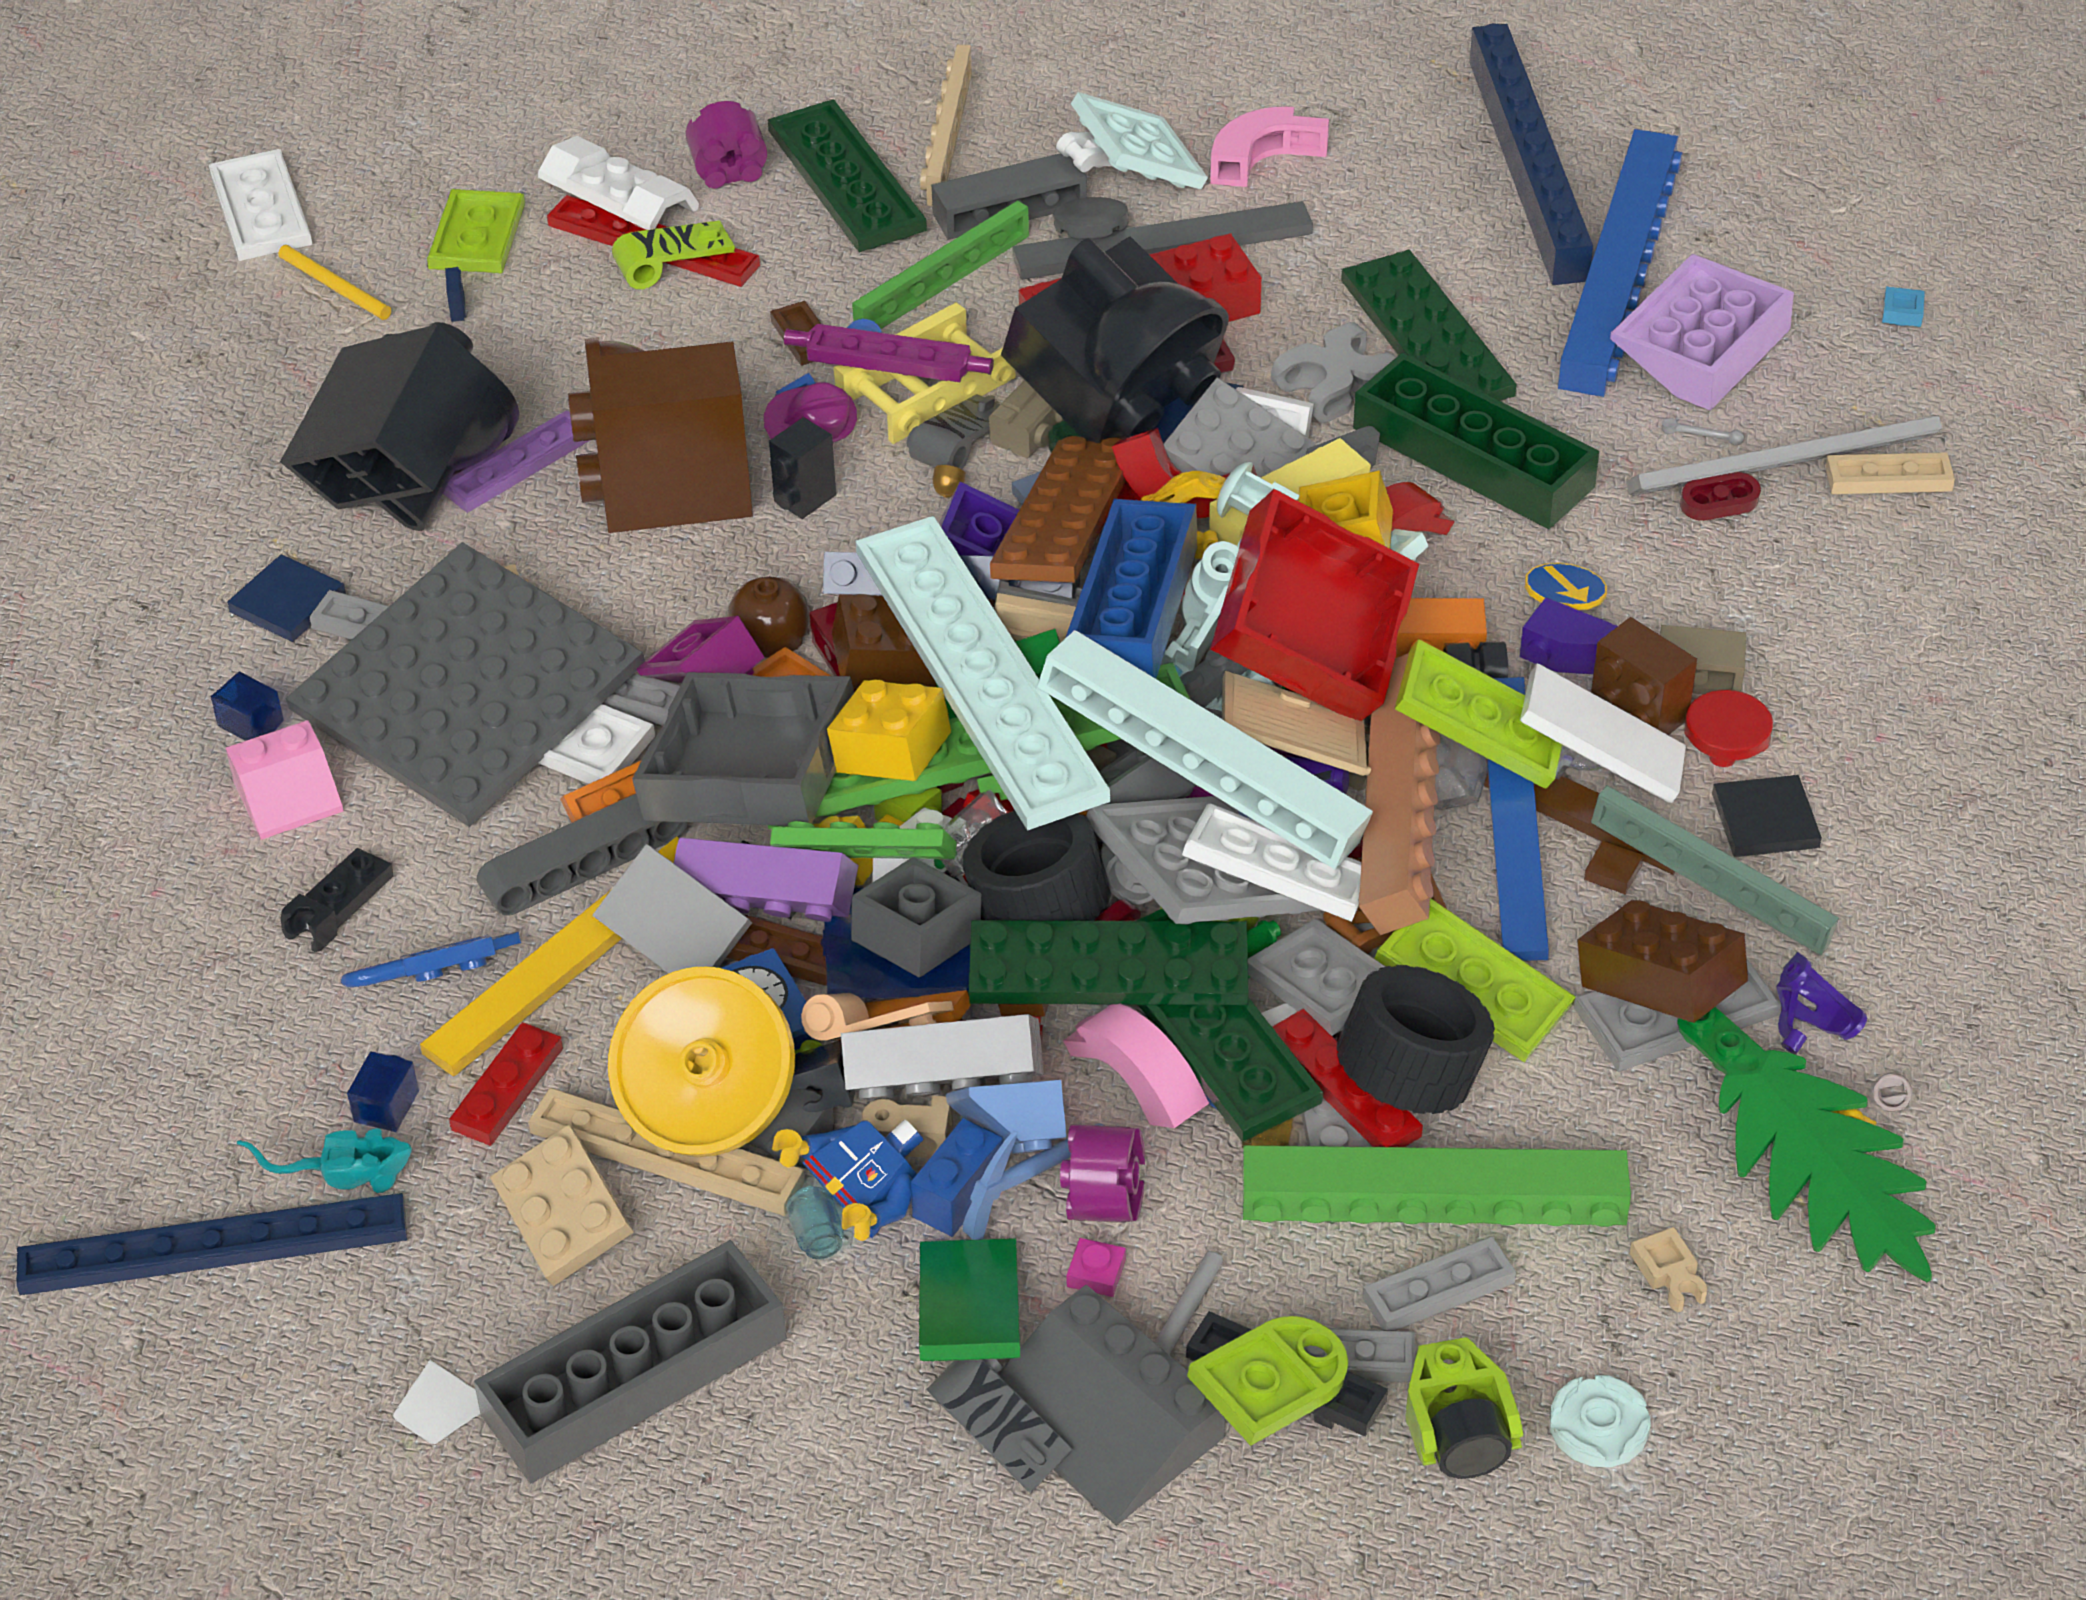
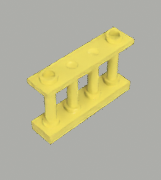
[834,302,1016,444]

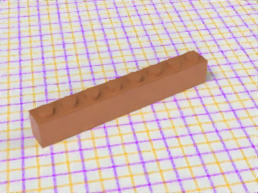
[1359,653,1441,935]

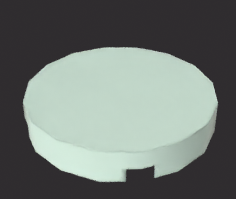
[1550,1375,1651,1467]

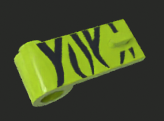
[612,220,735,289]

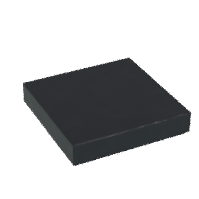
[1712,775,1822,857]

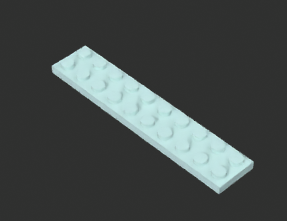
[855,516,1110,830]

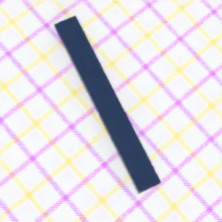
[16,1193,407,1296]

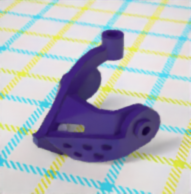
[1776,952,1867,1055]

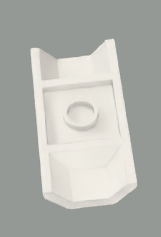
[538,136,699,230]

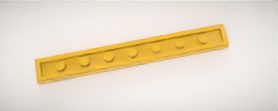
[420,836,679,1077]

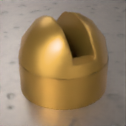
[932,465,966,498]

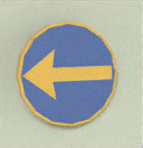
[1524,563,1607,610]

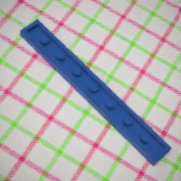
[1487,677,1549,961]

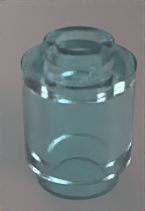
[786,1186,844,1259]

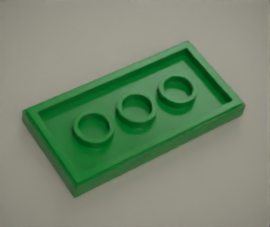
[919,1238,1020,1361]

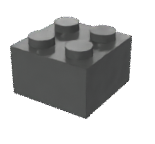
[851,857,981,978]

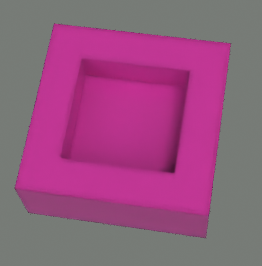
[1066,1238,1126,1297]

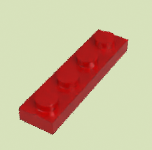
[1272,1008,1423,1147]

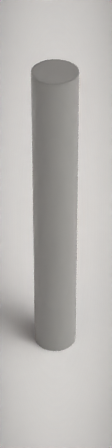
[1155,1251,1223,1355]

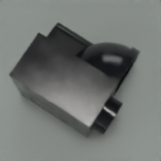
[1001,236,1229,444]
[280,322,520,531]

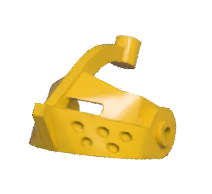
[1141,471,1226,559]

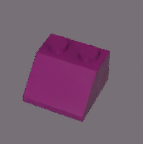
[637,616,765,683]

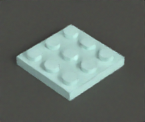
[1071,92,1208,190]

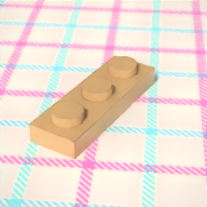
[1825,452,1955,494]

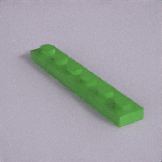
[852,200,1029,329]

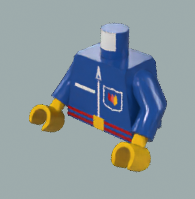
[772,1119,924,1241]

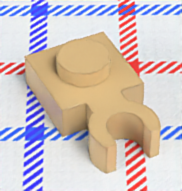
[1630,1227,1707,1312]

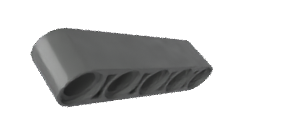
[476,794,688,916]

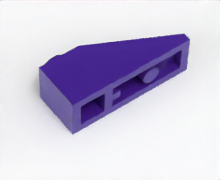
[1519,597,1617,674]

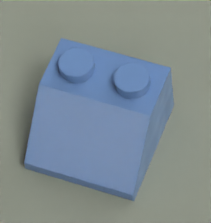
[946,1080,1066,1154]

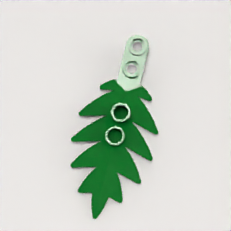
[1677,1007,1936,1282]

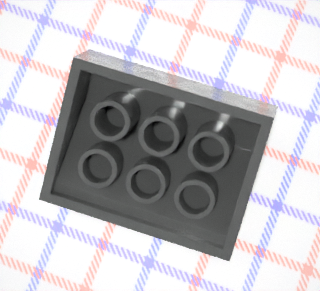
[998,1285,1225,1526]

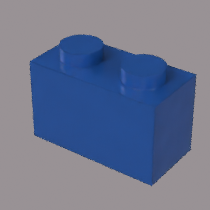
[911,1118,1003,1237]

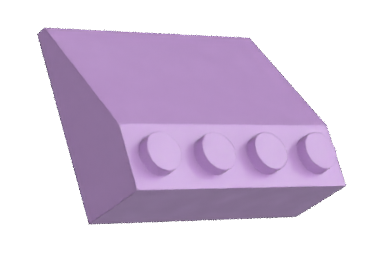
[1610,254,1794,411]

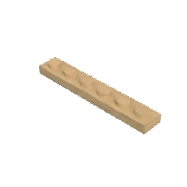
[920,44,972,206]
[528,1088,805,1216]

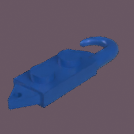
[340,932,521,988]

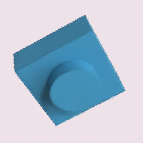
[1882,286,1925,327]

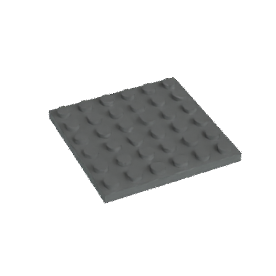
[285,542,645,827]

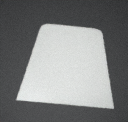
[393,1360,480,1444]

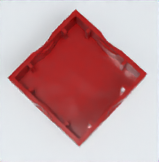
[1210,489,1419,721]

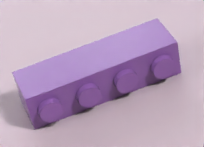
[673,838,858,922]

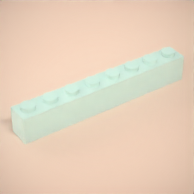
[1037,630,1373,869]

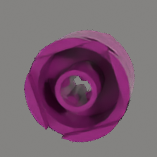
[685,101,767,189]
[1060,1124,1145,1223]

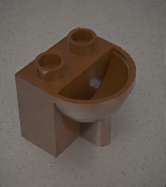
[568,337,753,533]

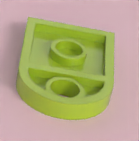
[1187,1316,1348,1446]

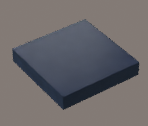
[227,554,346,642]

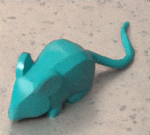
[237,1128,412,1193]

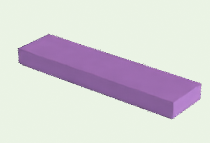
[443,410,590,513]

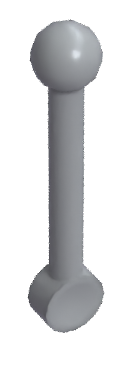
[1662,418,1744,445]

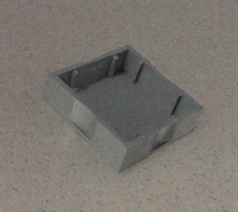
[632,672,854,826]

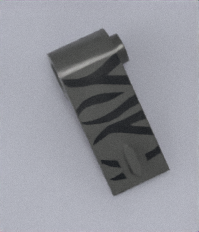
[907,394,1000,469]
[926,1359,1073,1494]

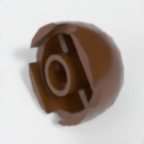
[727,576,811,658]

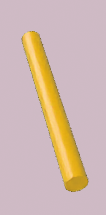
[278,245,391,320]

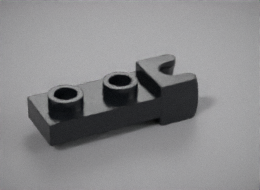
[281,848,393,952]

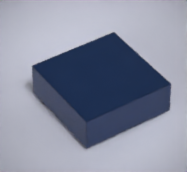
[445,267,466,322]

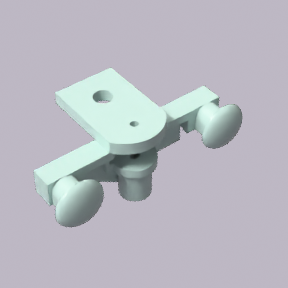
[1161,462,1300,687]

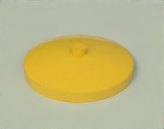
[608,967,795,1157]

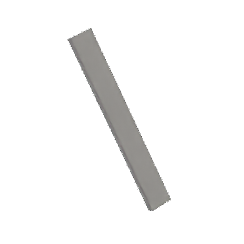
[1626,415,1942,496]

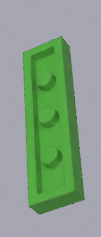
[770,821,957,859]

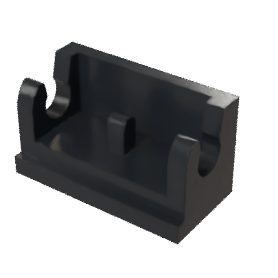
[791,1040,856,1112]

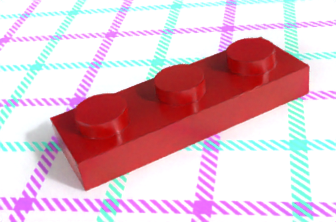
[449,1022,563,1146]

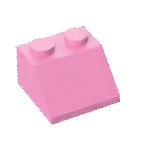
[226,720,344,840]

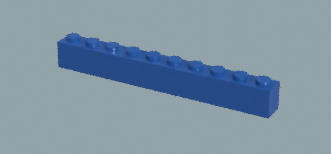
[1558,129,1683,397]

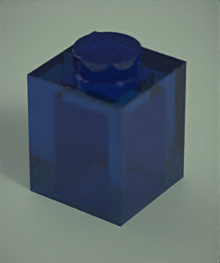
[210,671,284,741]
[347,1051,419,1133]

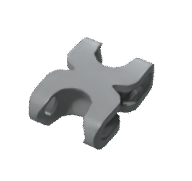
[1271,322,1396,423]

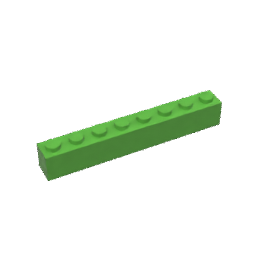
[1242,1145,1631,1227]

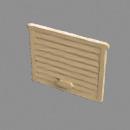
[1222,671,1371,776]

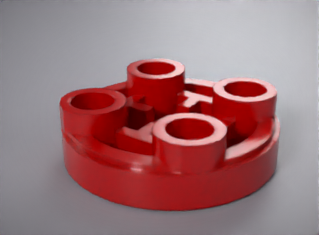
[1684,690,1773,767]

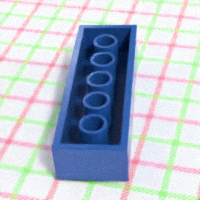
[1065,499,1198,679]

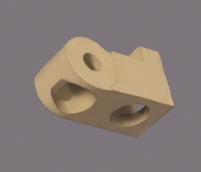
[862,1096,953,1158]

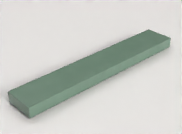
[1591,785,1839,955]

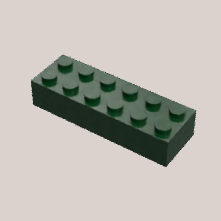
[1353,352,1599,529]

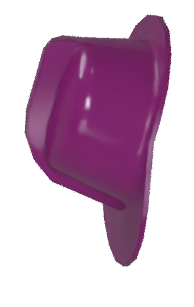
[763,382,857,443]

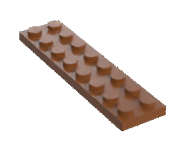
[990,436,1126,583]

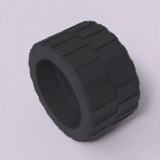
[962,810,1110,921]
[1336,965,1495,1114]

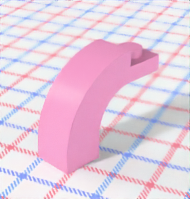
[1210,107,1329,187]
[1063,1004,1209,1128]

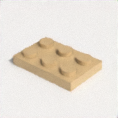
[490,1124,634,1286]

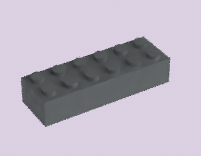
[474,1239,787,1484]

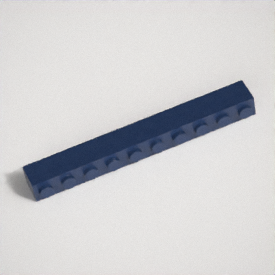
[1469,23,1593,285]

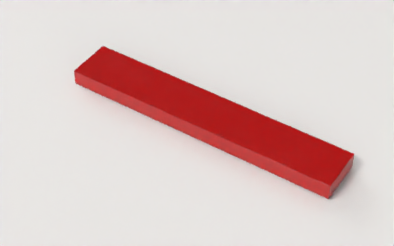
[547,195,760,287]

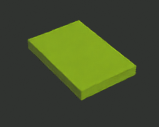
[427,189,525,273]

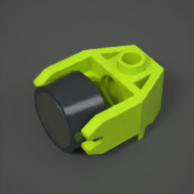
[1405,1337,1523,1479]

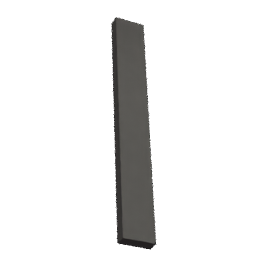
[1012,201,1313,280]

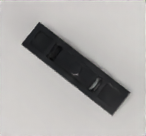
[1186,1311,1388,1437]

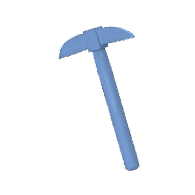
[963,1123,1105,1240]

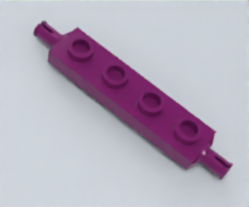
[784,324,994,383]

